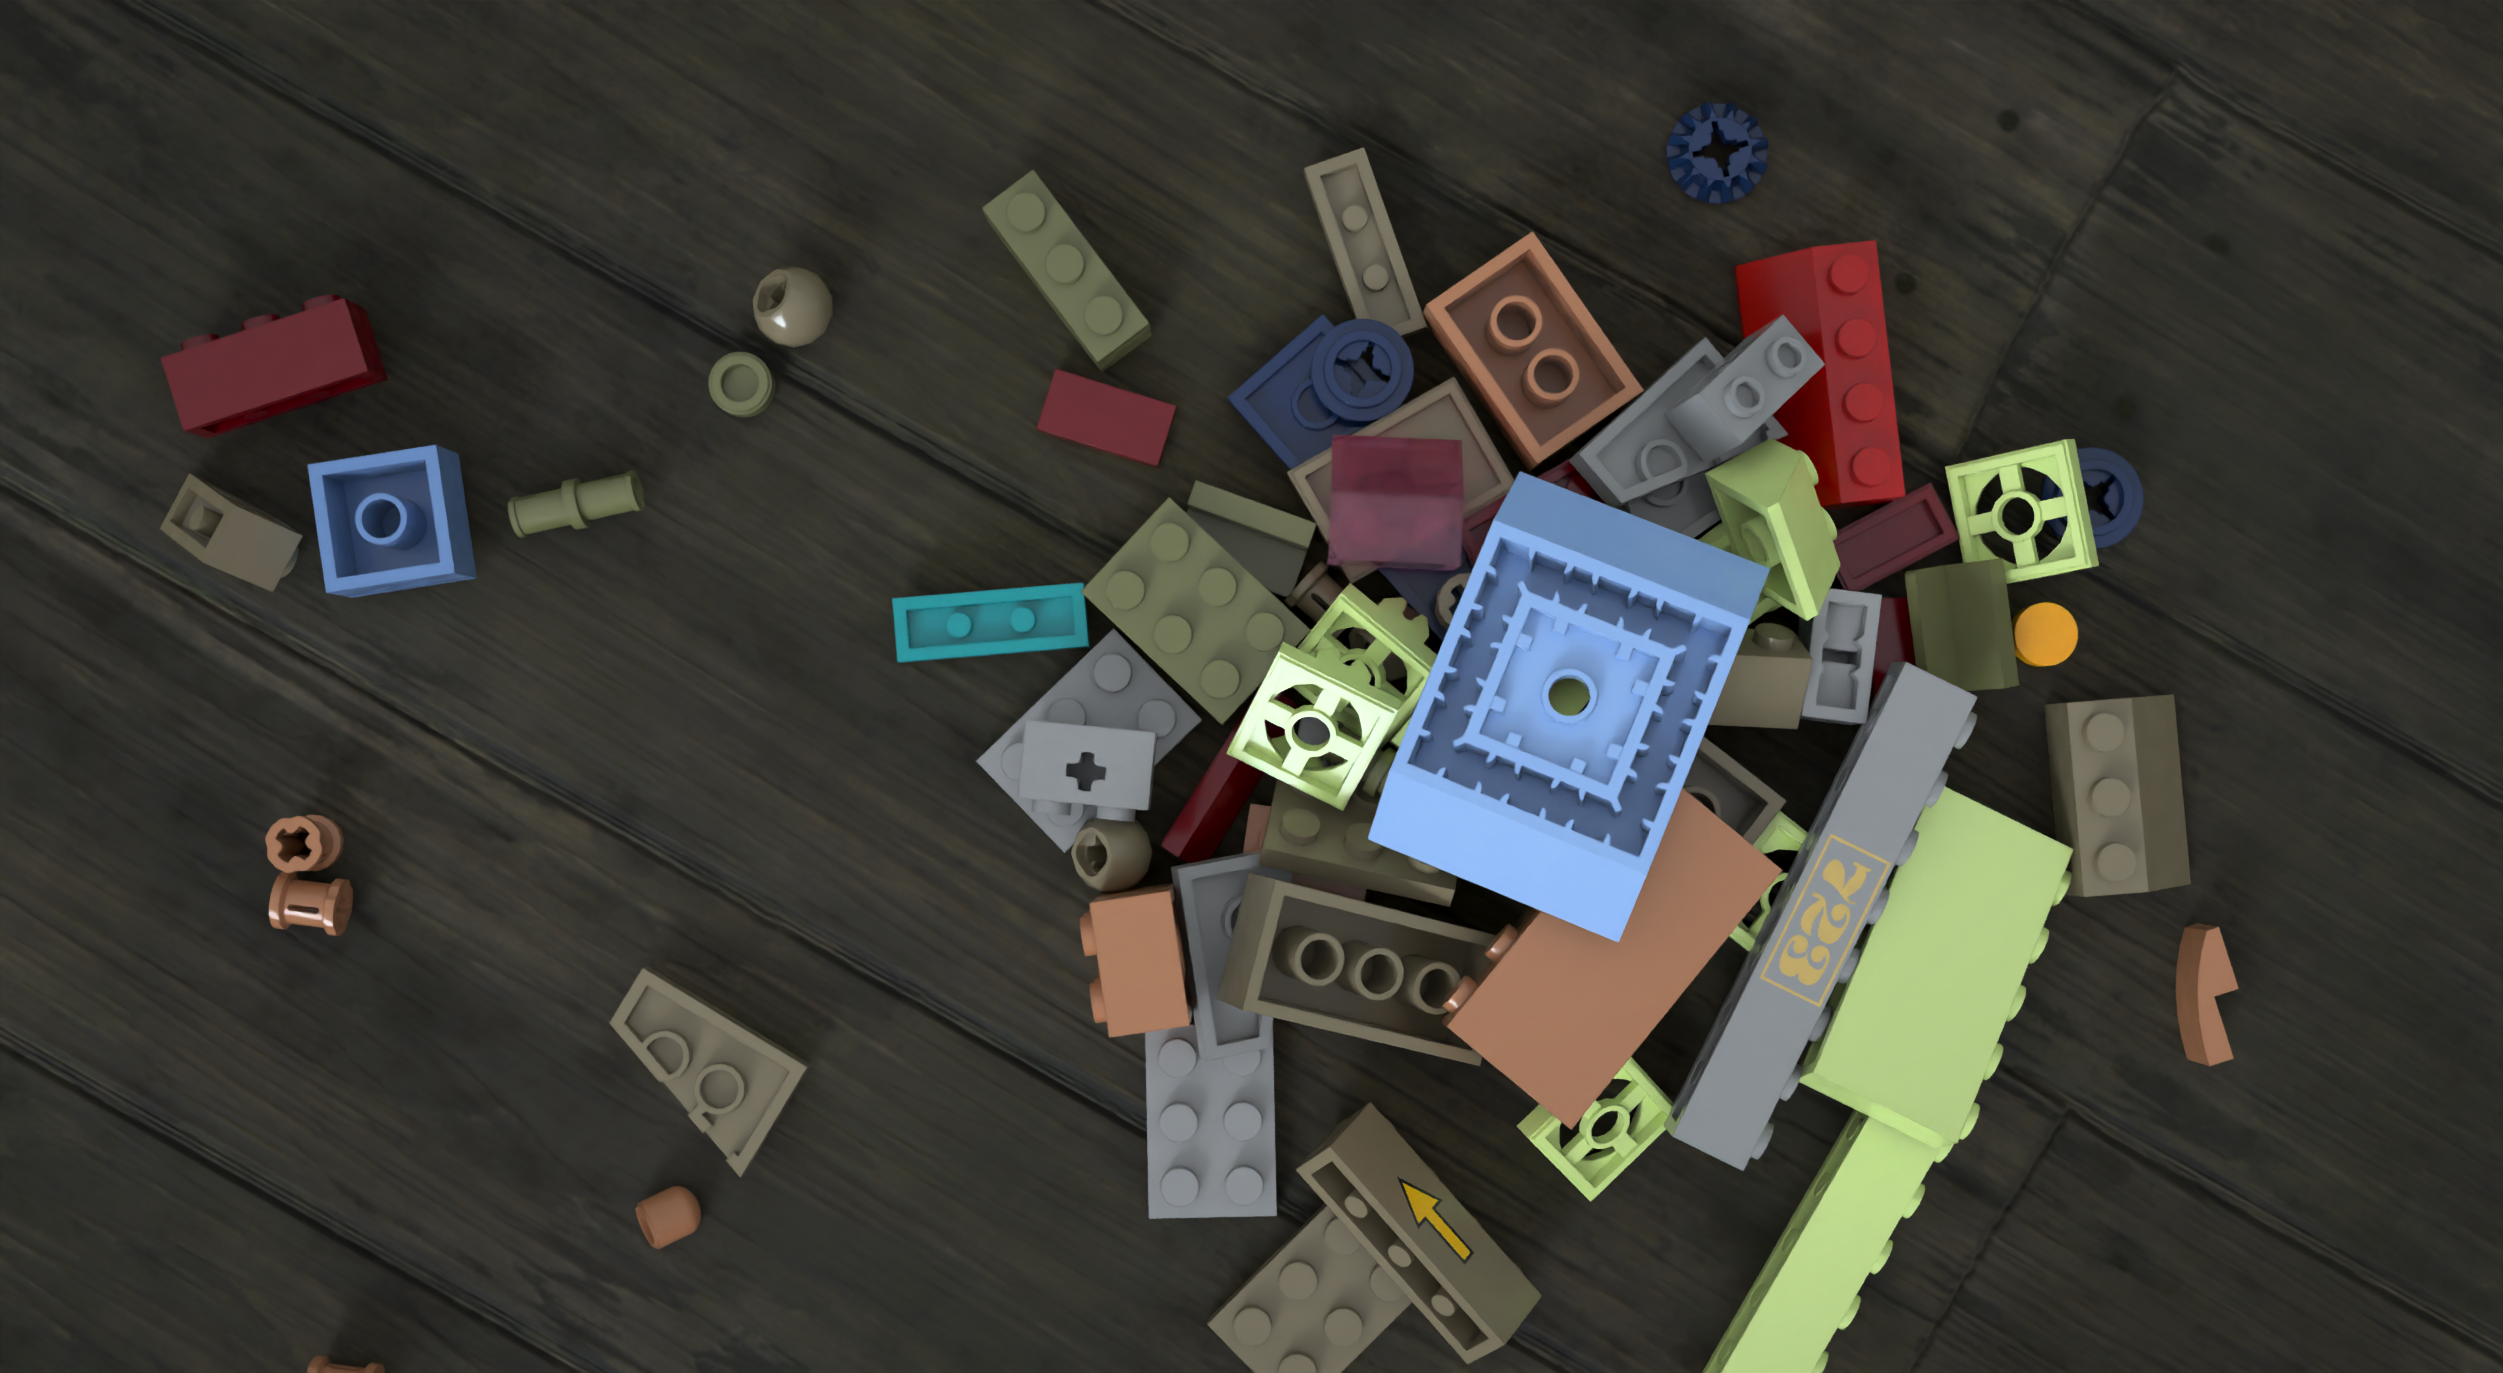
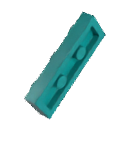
[892,582,1090,663]

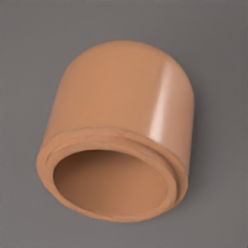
[635,1186,702,1250]

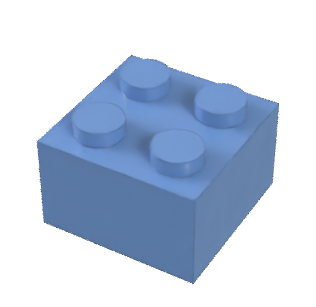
[307,445,477,598]

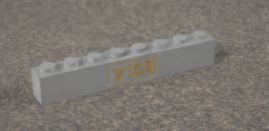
[1664,662,1978,1171]

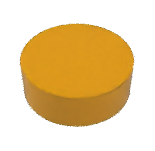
[2011,602,2078,667]

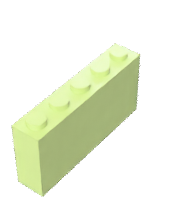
[1799,787,2074,1148]

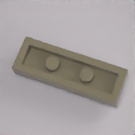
[1303,147,1427,351]

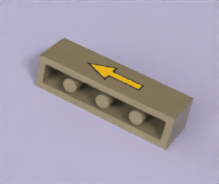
[1296,1102,1542,1364]

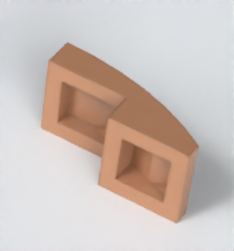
[2176,923,2239,1066]

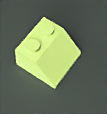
[1705,438,1841,621]

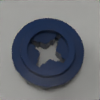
[1666,101,1769,204]
[1311,319,1414,422]
[2039,447,2144,549]

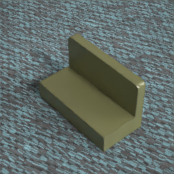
[1187,480,1317,597]
[1905,558,2019,691]

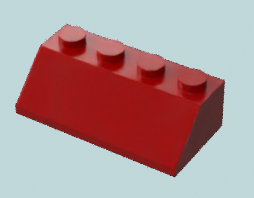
[1734,240,1905,510]

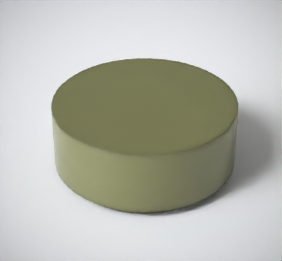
[708,352,776,418]

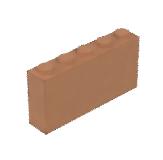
[1441,788,1782,1130]

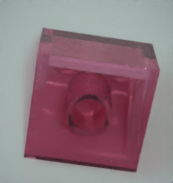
[1327,435,1464,570]

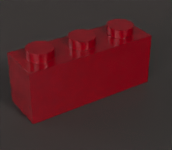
[161,294,388,438]

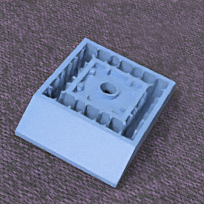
[1368,471,1770,943]

